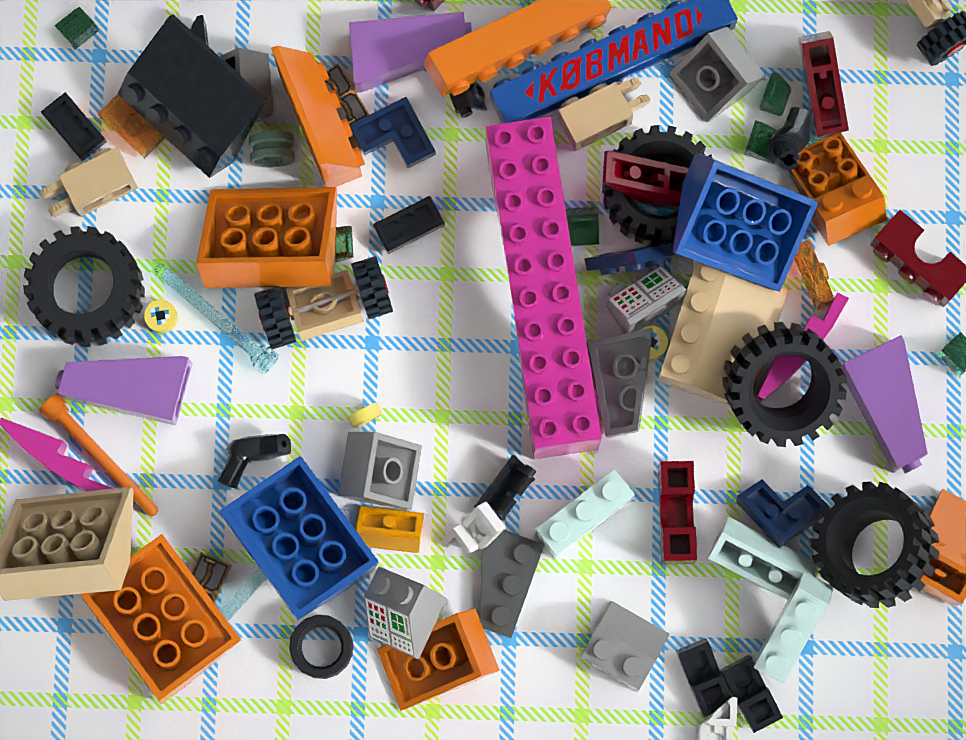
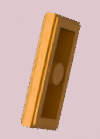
[355,505,424,553]

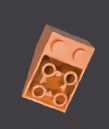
[788,133,887,246]
[920,489,966,607]

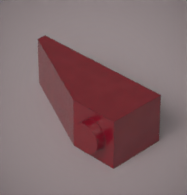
[798,31,849,137]
[602,150,689,210]

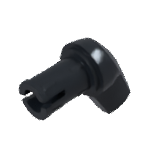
[767,107,814,170]
[217,434,291,489]

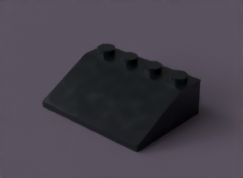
[117,14,267,178]

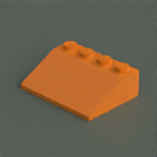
[271,45,365,187]
[196,187,337,288]
[80,534,242,705]

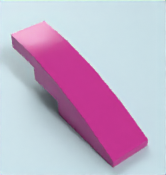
[755,292,849,403]
[0,418,114,492]

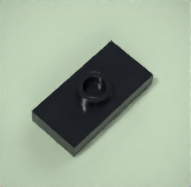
[41,92,107,162]
[373,196,445,254]

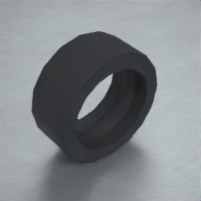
[289,615,354,679]

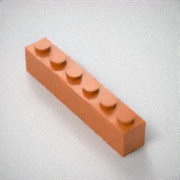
[424,0,612,97]

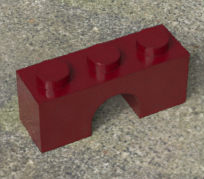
[870,209,966,307]
[658,461,697,565]

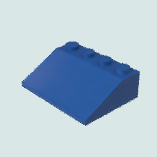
[672,152,818,292]
[219,456,379,620]

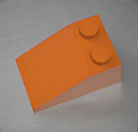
[377,609,500,711]

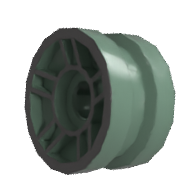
[249,130,295,168]

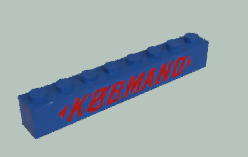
[490,0,738,124]

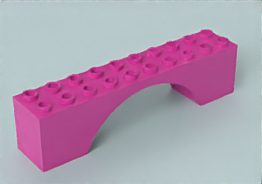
[486,117,602,460]

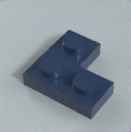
[349,97,436,169]
[584,242,676,275]
[736,479,831,548]

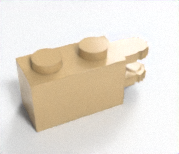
[558,77,651,151]
[40,147,138,217]

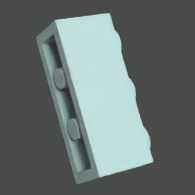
[535,469,635,559]
[708,516,816,600]
[754,572,833,683]

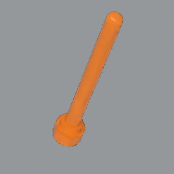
[39,393,158,517]

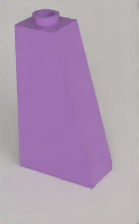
[349,12,472,93]
[840,335,928,474]
[55,356,193,425]

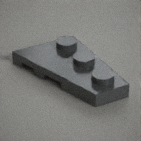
[588,328,653,438]
[480,530,545,639]

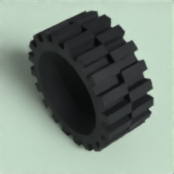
[602,125,713,245]
[23,226,145,347]
[722,322,847,447]
[810,481,939,608]

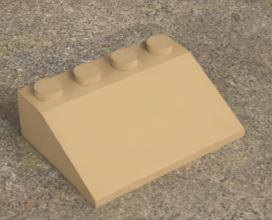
[657,261,789,405]
[0,487,134,601]

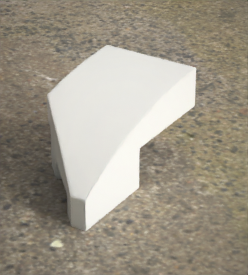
[441,502,506,553]
[697,697,737,740]

